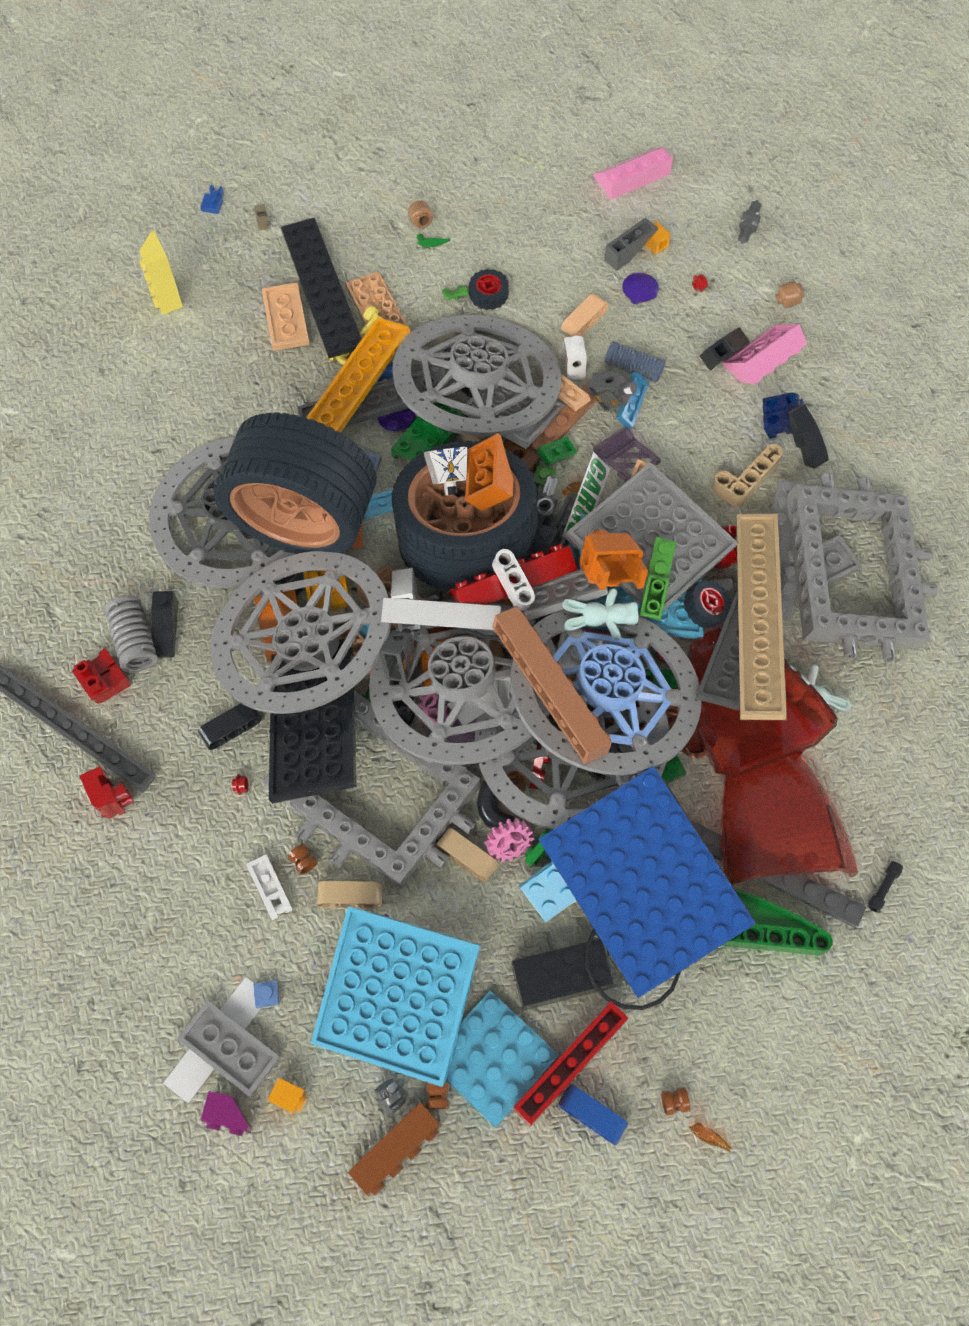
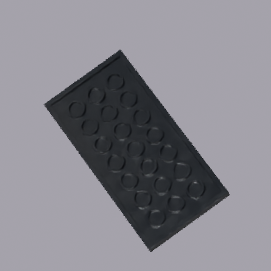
[269,638,357,804]

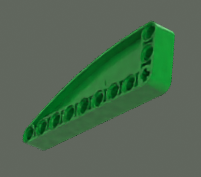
[721,887,833,956]

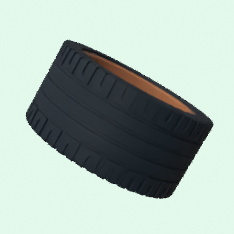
[214,412,377,554]
[392,441,538,592]

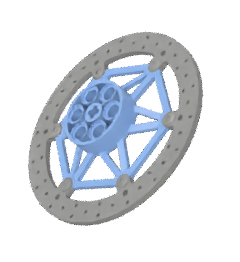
[510,609,701,775]

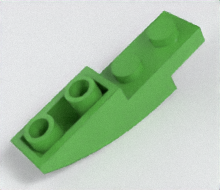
[639,537,676,620]

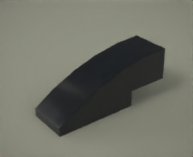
[788,404,829,469]

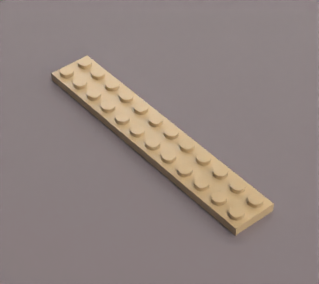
[737,514,786,720]

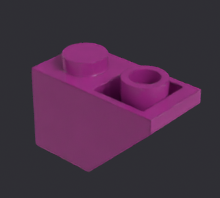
[200,1091,252,1136]

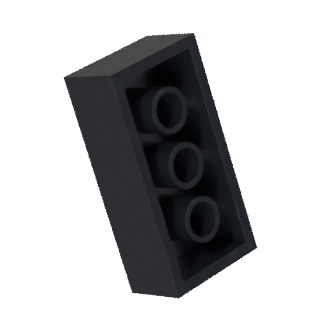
[511,939,614,1011]

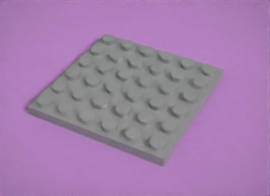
[566,462,738,620]

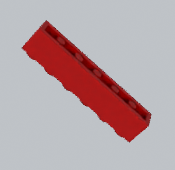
[450,543,577,605]
[513,1001,629,1127]

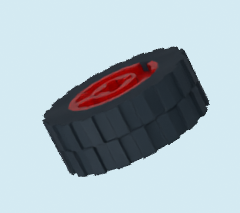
[469,269,509,310]
[684,580,731,629]

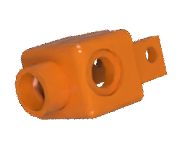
[580,530,648,590]

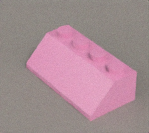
[593,147,673,199]
[723,324,807,384]

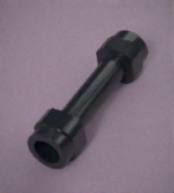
[867,861,903,913]

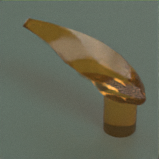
[562,481,582,497]
[689,1123,732,1152]

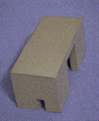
[254,204,269,231]

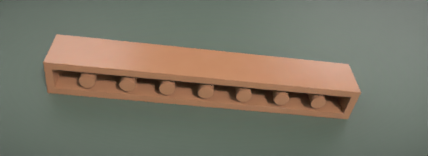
[492,606,612,765]

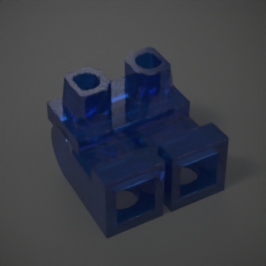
[762,392,804,439]

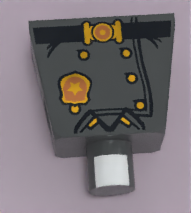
[587,372,637,411]
[379,629,416,682]

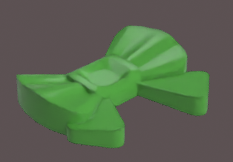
[442,285,469,301]

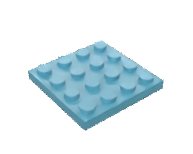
[446,990,559,1128]

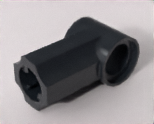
[393,700,415,726]

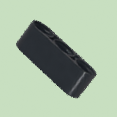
[198,703,262,750]

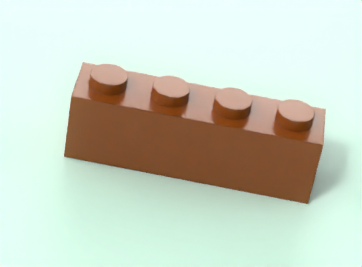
[347,1102,440,1196]

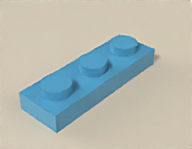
[616,371,649,429]

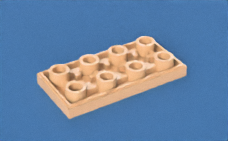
[346,271,406,326]

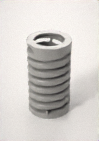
[104,596,158,673]

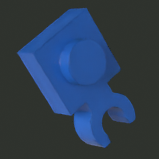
[200,185,224,214]

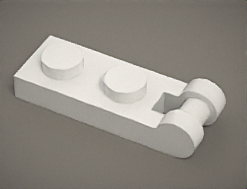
[246,854,293,920]

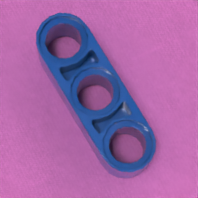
[557,1084,629,1145]

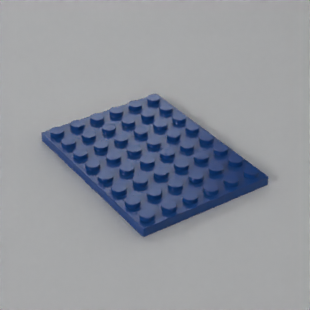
[538,766,756,998]

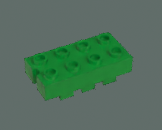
[391,402,468,461]

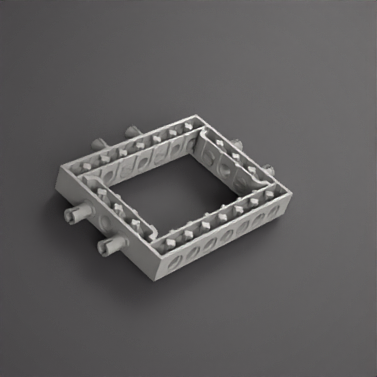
[786,472,938,662]
[262,691,480,889]

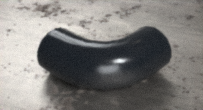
[477,780,515,830]

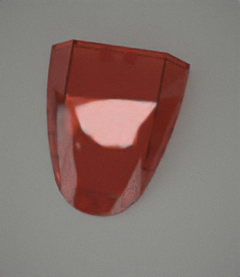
[687,628,838,777]
[720,737,858,885]

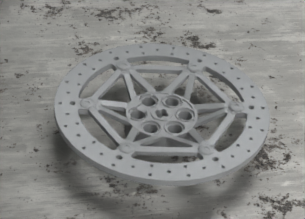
[392,315,561,436]
[211,551,391,714]
[369,601,559,765]

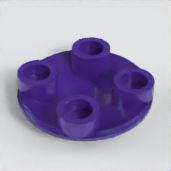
[622,273,659,304]
[377,408,415,432]

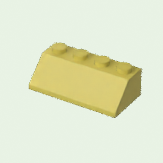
[139,231,183,315]

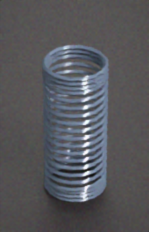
[605,341,665,383]

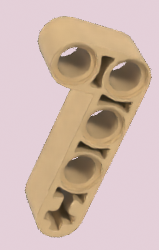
[712,444,783,507]

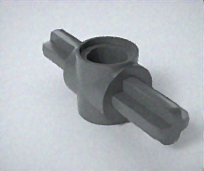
[738,200,761,244]
[537,475,558,528]

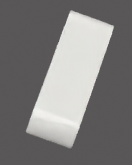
[492,549,535,611]

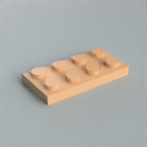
[262,282,310,351]

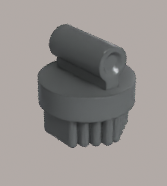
[374,1079,405,1116]

